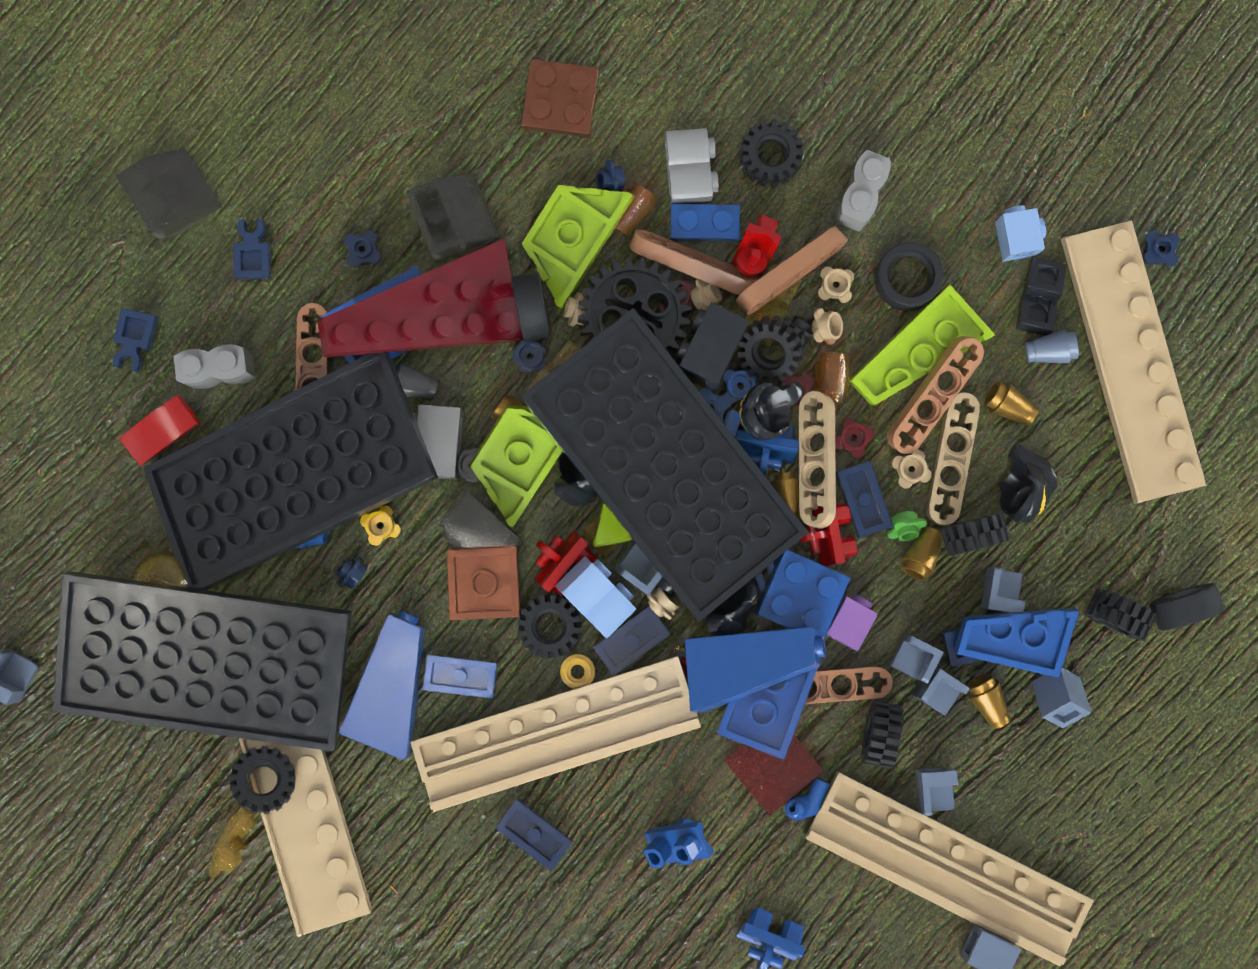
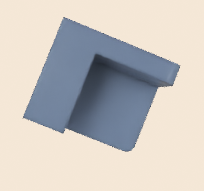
[613,542,662,596]
[980,567,1025,613]
[889,634,943,684]
[0,649,39,705]
[1032,667,1091,728]
[913,668,970,716]
[915,767,958,816]
[960,924,1021,969]

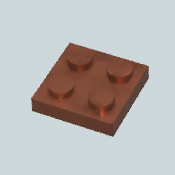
[522,59,598,138]
[447,547,520,620]

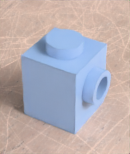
[995,205,1046,262]

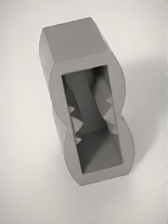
[664,128,719,205]
[836,150,891,232]
[173,344,256,389]

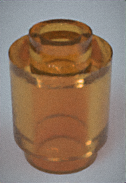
[814,352,851,404]

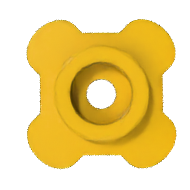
[360,505,401,546]

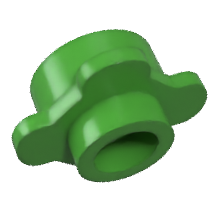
[887,511,927,541]

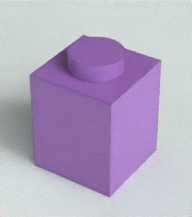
[826,594,878,651]

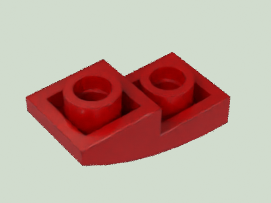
[119,394,200,466]

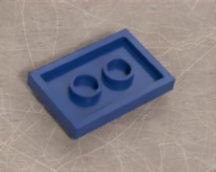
[717,659,821,760]

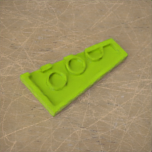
[848,285,995,405]

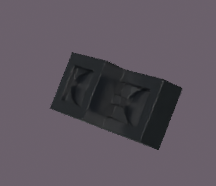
[1016,257,1067,336]

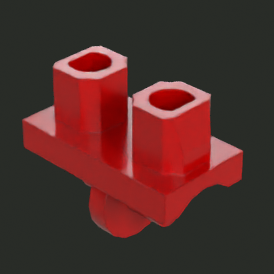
[731,215,782,277]
[799,504,858,566]
[534,531,597,597]

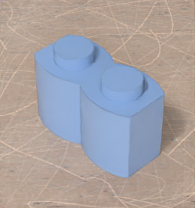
[555,557,636,638]

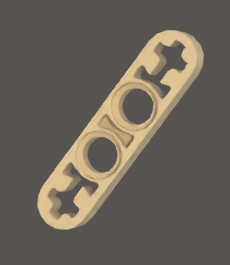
[799,391,836,528]
[926,393,980,526]

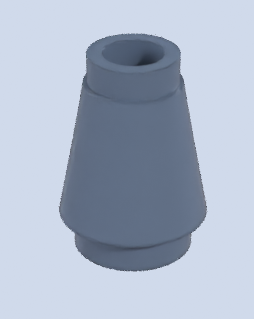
[1025,329,1079,363]

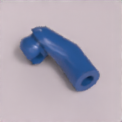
[784,777,831,821]

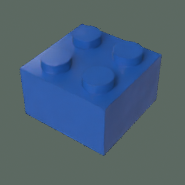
[753,550,850,639]

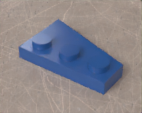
[954,607,1079,678]

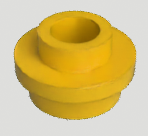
[560,654,595,689]

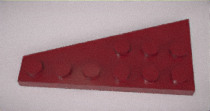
[317,239,523,357]

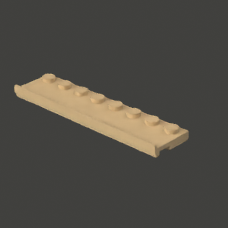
[1061,220,1206,504]
[410,656,701,812]
[239,738,373,937]
[804,771,1094,966]

